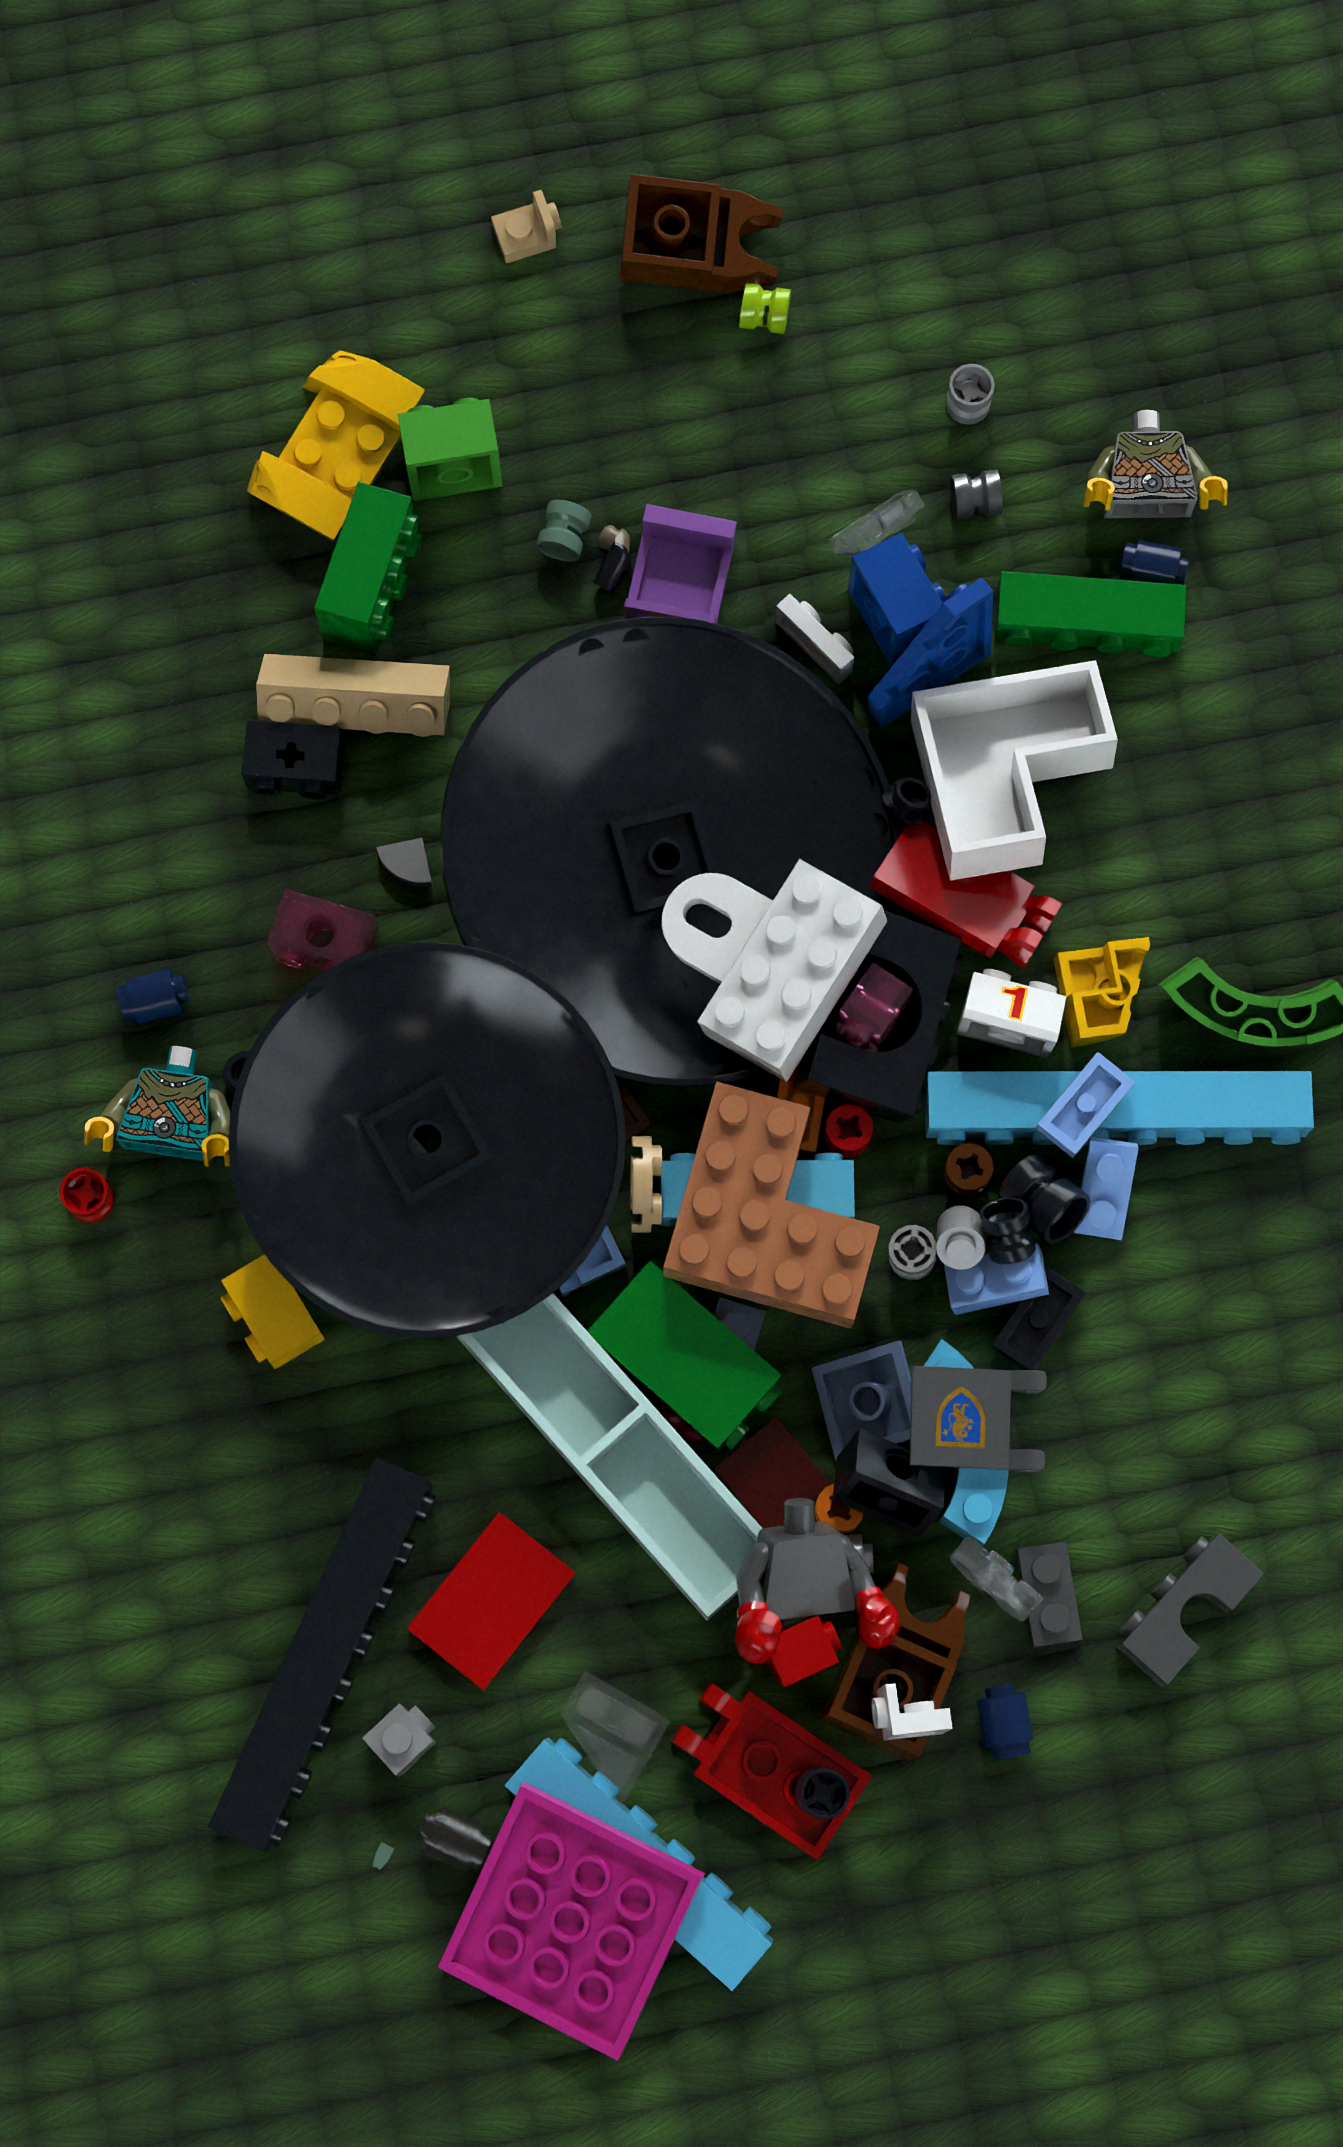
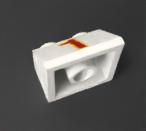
[956,969,1066,1059]

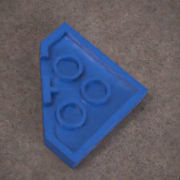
[868,577,993,730]

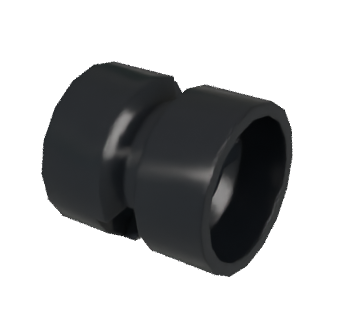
[998,1154,1090,1245]

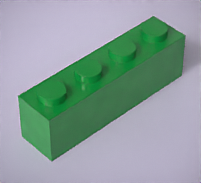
[994,571,1186,657]

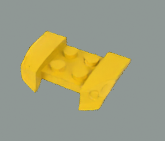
[247,350,425,541]

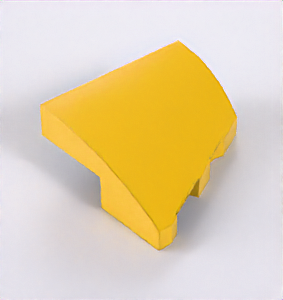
[1053,937,1150,1048]

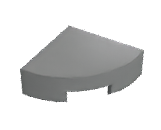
[376,838,432,887]

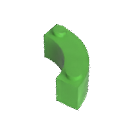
[1158,957,1343,1047]

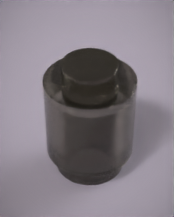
[417,1806,495,1873]

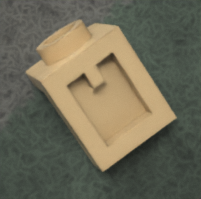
[491,190,562,264]

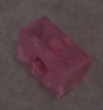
[267,889,379,973]
[836,963,913,1052]

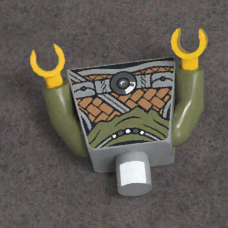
[1083,410,1228,518]

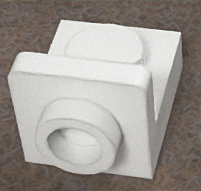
[871,1683,953,1741]

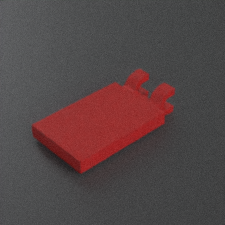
[868,820,1062,969]
[671,1683,872,1861]

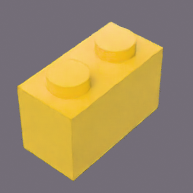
[220,1254,325,1369]

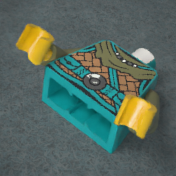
[84,1046,231,1167]

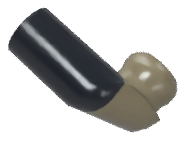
[593,525,630,593]

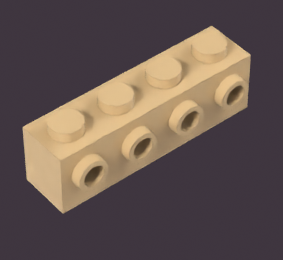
[256,654,450,737]

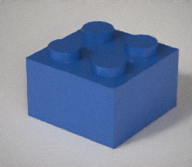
[847,532,947,667]

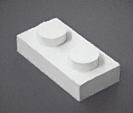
[775,594,854,685]

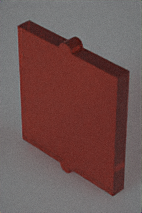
[714,1418,830,1528]

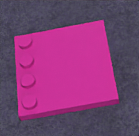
[437,1782,705,2061]

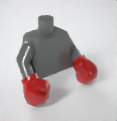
[735,1498,900,1665]

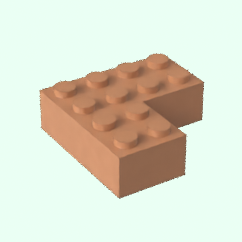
[663,1081,880,1329]

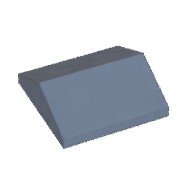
[811,1341,912,1460]

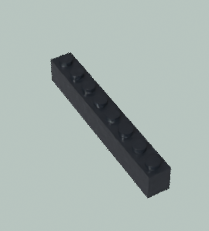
[208,1457,436,1852]

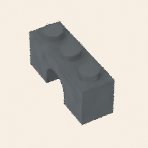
[1116,1533,1264,1687]

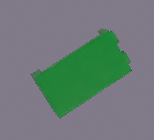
[587,1260,782,1454]

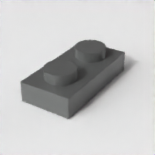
[1016,1542,1083,1648]

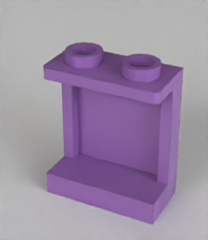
[624,504,737,624]

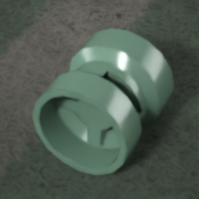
[536,499,592,562]

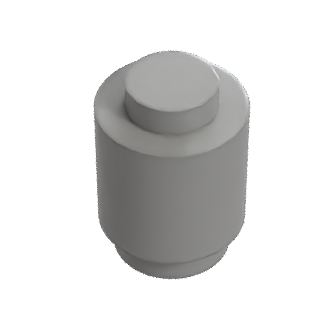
[936,1205,985,1270]

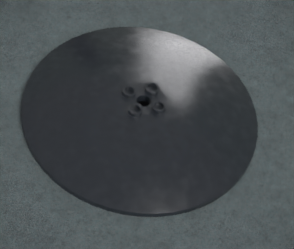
[440,617,900,1088]

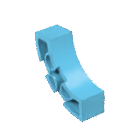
[924,1339,1009,1549]

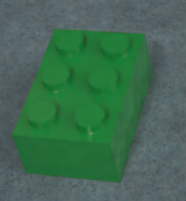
[314,482,423,656]

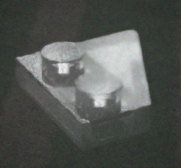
[828,490,925,555]
[560,1671,671,1805]

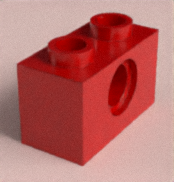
[767,1615,842,1687]

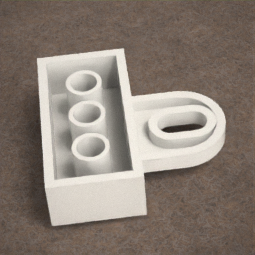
[662,859,887,1082]

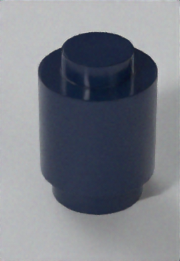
[1119,540,1189,585]
[116,967,191,1025]
[976,1683,1034,1759]

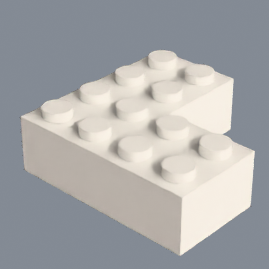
[911,660,1118,881]

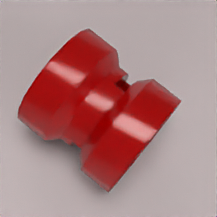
[60,1167,115,1223]

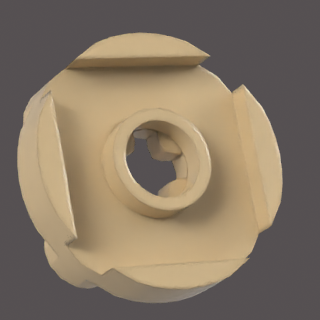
[630,1136,662,1233]

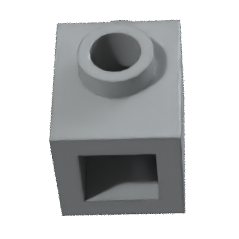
[362,1703,437,1777]

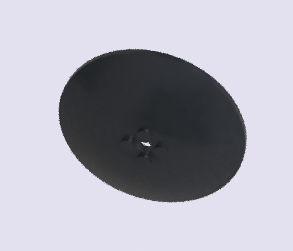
[228,942,626,1338]

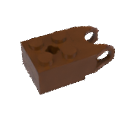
[619,174,783,293]
[819,1563,971,1761]

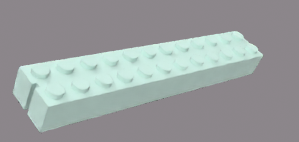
[412,1135,763,1621]

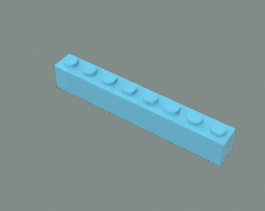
[924,1071,1314,1145]

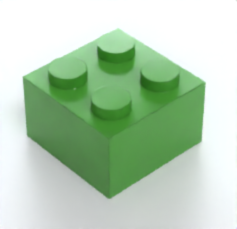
[398,397,503,501]

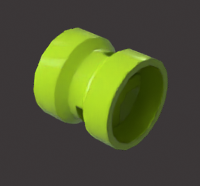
[739,283,791,335]

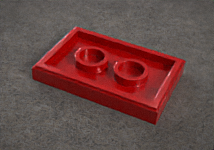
[406,1512,576,1691]

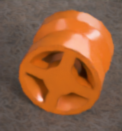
[814,1484,864,1535]

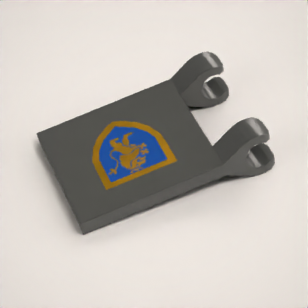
[909,1366,1047,1472]

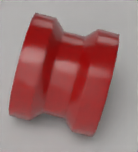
[824,1104,873,1158]

